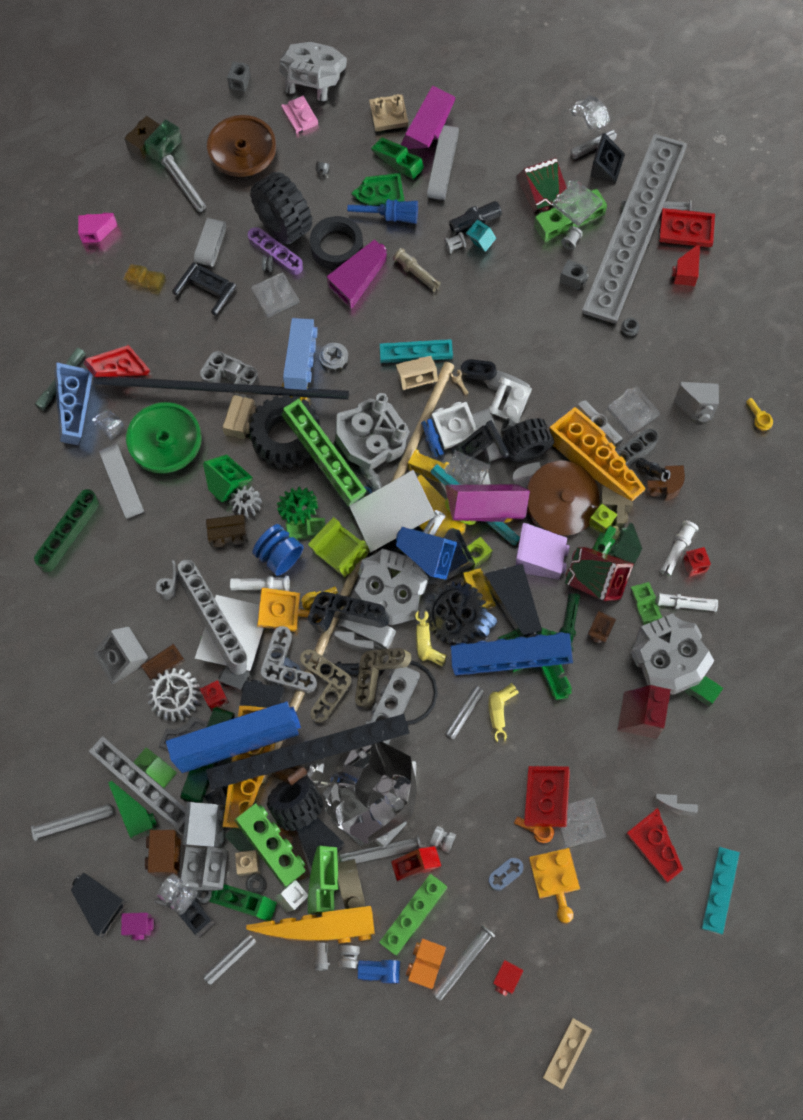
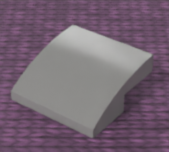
[179,846,228,890]

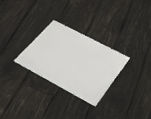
[350,470,436,552]
[195,595,264,671]

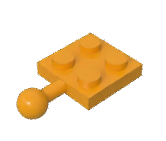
[257,588,322,632]
[529,848,580,923]

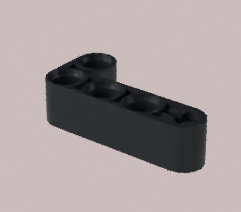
[308,592,390,633]

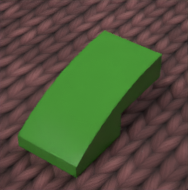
[285,518,325,541]
[631,582,662,625]

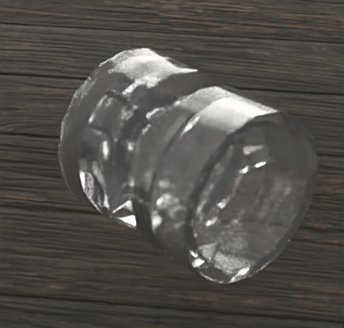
[156,874,197,915]

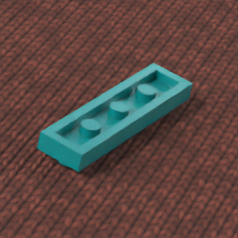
[380,339,453,363]
[701,847,740,935]

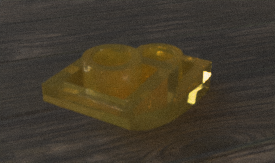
[124,264,166,291]

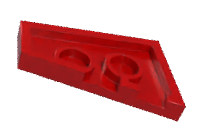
[84,345,150,377]
[626,808,683,883]

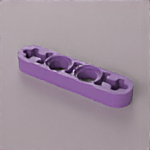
[247,227,303,275]

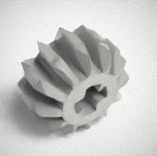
[229,486,262,518]

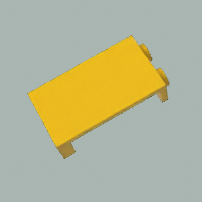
[417,475,466,538]

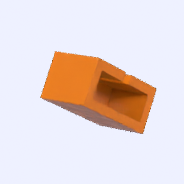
[406,939,446,990]

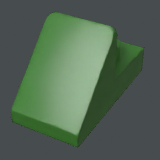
[133,747,177,788]

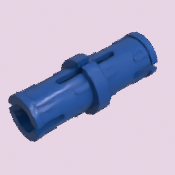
[421,419,444,458]

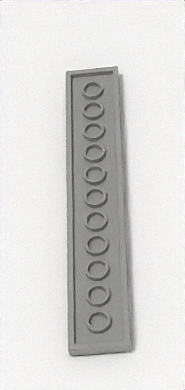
[582,134,687,324]

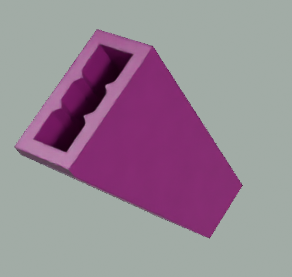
[327,239,387,309]

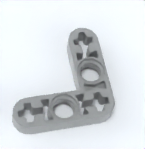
[261,626,317,693]

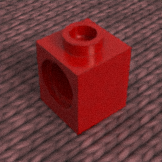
[682,547,711,577]
[200,680,229,712]
[492,960,524,996]

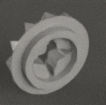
[319,343,348,370]

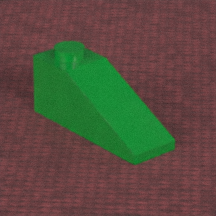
[108,781,157,841]
[209,884,277,921]

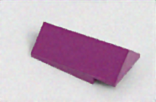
[401,85,456,149]
[445,484,530,522]

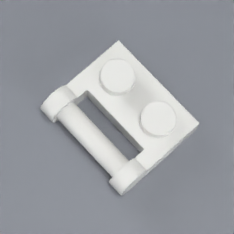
[488,377,532,423]

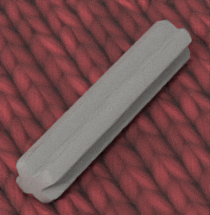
[570,130,617,159]
[445,686,484,739]
[203,934,256,984]

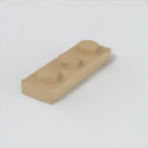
[543,1018,592,1089]

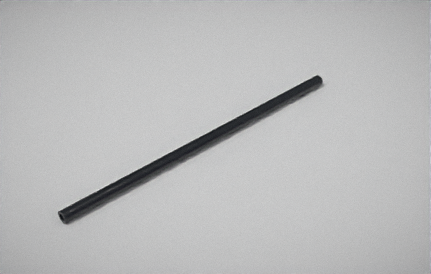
[93,376,349,400]

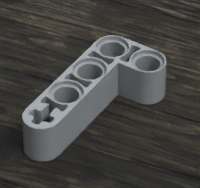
[99,444,144,519]

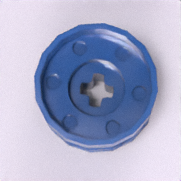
[252,524,304,576]

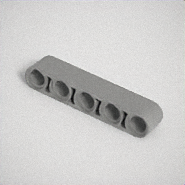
[427,125,459,200]

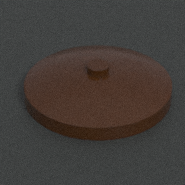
[207,115,276,177]
[526,461,600,537]

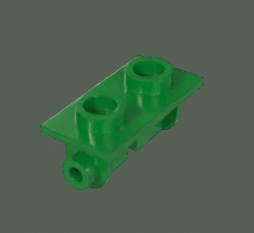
[541,665,572,700]

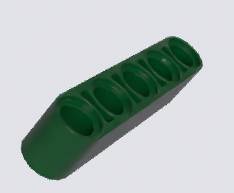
[34,489,99,573]
[180,707,235,803]

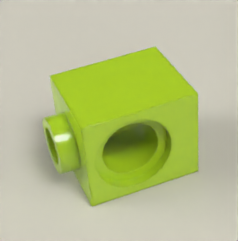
[589,504,617,534]
[467,537,493,570]

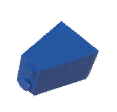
[396,526,457,579]

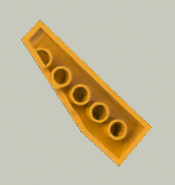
[549,407,645,501]
[223,705,275,829]
[246,906,375,944]

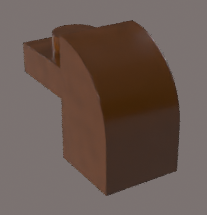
[645,465,685,501]

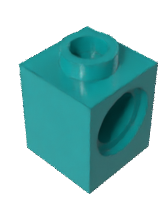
[466,220,497,252]

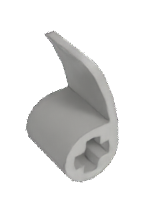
[156,560,179,600]

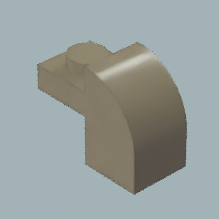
[600,486,633,530]
[338,859,366,909]

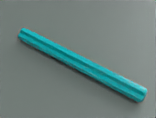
[430,464,520,546]

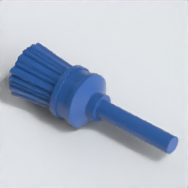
[347,199,418,224]

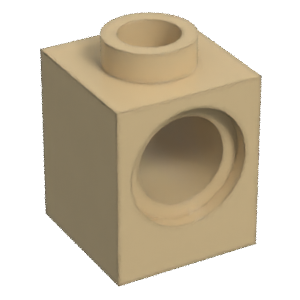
[235,850,261,877]

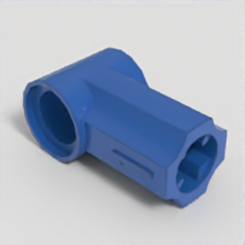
[358,960,400,984]

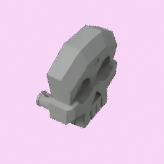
[279,42,347,101]
[335,393,410,470]
[352,549,429,625]
[630,613,714,694]

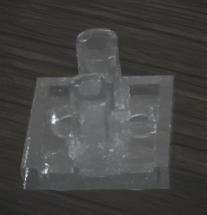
[552,180,603,226]
[251,272,299,318]
[607,386,660,436]
[441,450,490,487]
[560,797,606,848]

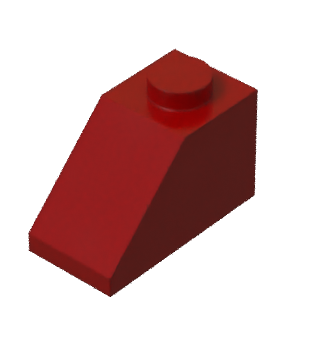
[671,246,700,286]
[391,846,441,881]

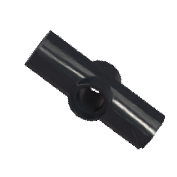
[449,201,502,236]

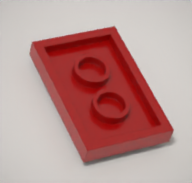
[659,208,715,247]
[524,766,570,827]

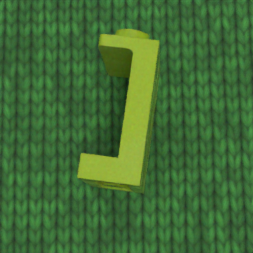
[308,517,370,578]

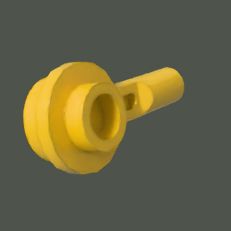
[746,398,773,431]
[301,586,338,610]

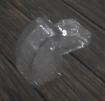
[570,95,611,130]

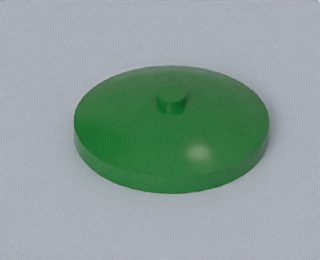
[126,402,202,473]

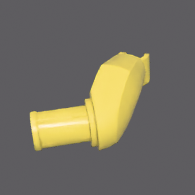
[415,611,447,667]
[488,683,518,743]

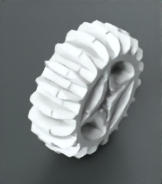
[147,668,201,722]

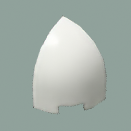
[513,462,541,489]

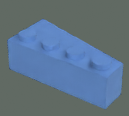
[283,318,318,390]
[54,362,93,446]

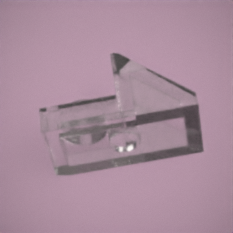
[92,409,125,441]

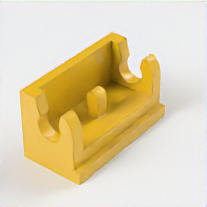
[408,449,450,484]
[463,568,496,610]

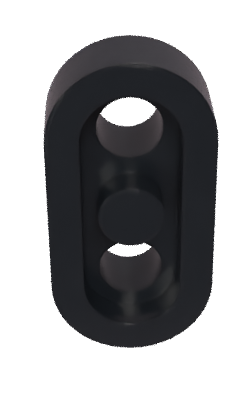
[461,359,497,380]

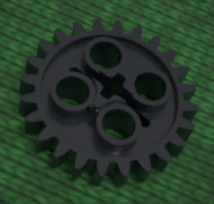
[426,581,487,645]

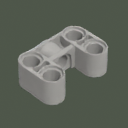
[200,351,259,398]

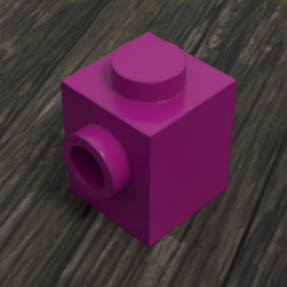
[121,913,154,940]

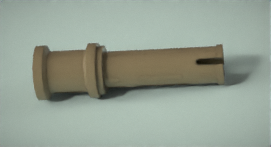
[392,248,441,292]

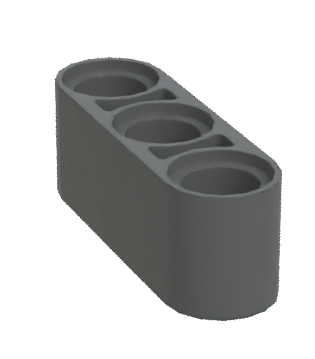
[616,428,658,468]

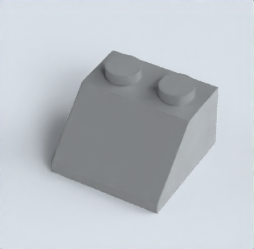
[674,382,719,422]
[93,626,148,684]

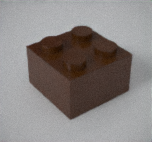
[145,830,182,878]

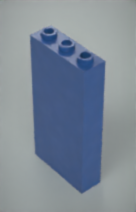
[166,702,301,773]

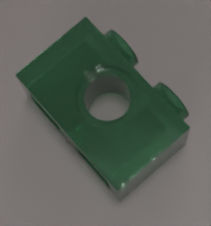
[144,119,182,163]

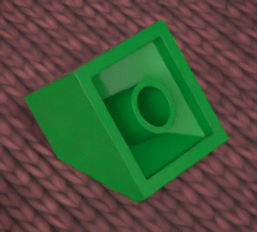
[203,454,253,502]

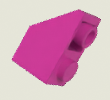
[78,213,117,243]

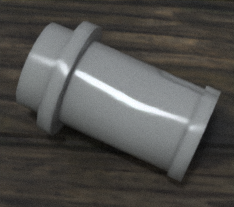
[313,943,330,971]

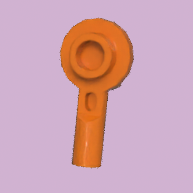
[514,816,554,843]

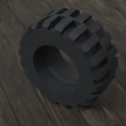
[250,172,313,244]
[249,395,321,469]

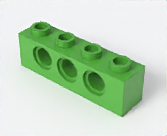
[534,189,607,242]
[234,803,306,887]
[379,873,447,957]

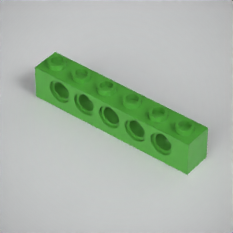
[282,399,367,507]

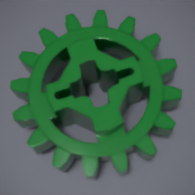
[277,486,318,525]

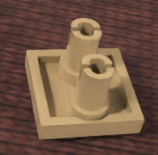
[369,94,409,132]

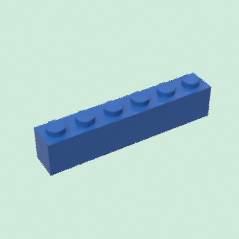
[451,632,573,676]

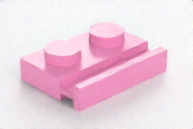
[281,96,318,134]

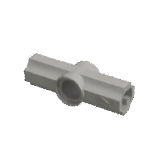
[576,400,623,448]

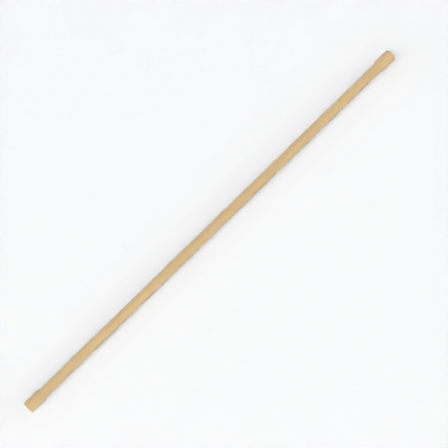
[261,362,454,784]

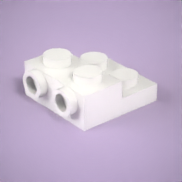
[431,402,477,450]

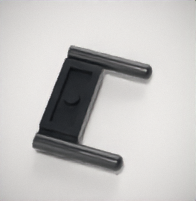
[172,262,237,315]
[452,420,509,485]

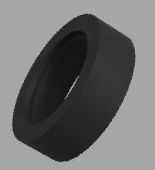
[310,216,363,270]

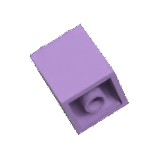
[515,523,570,580]

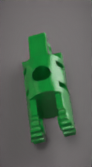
[592,526,616,554]

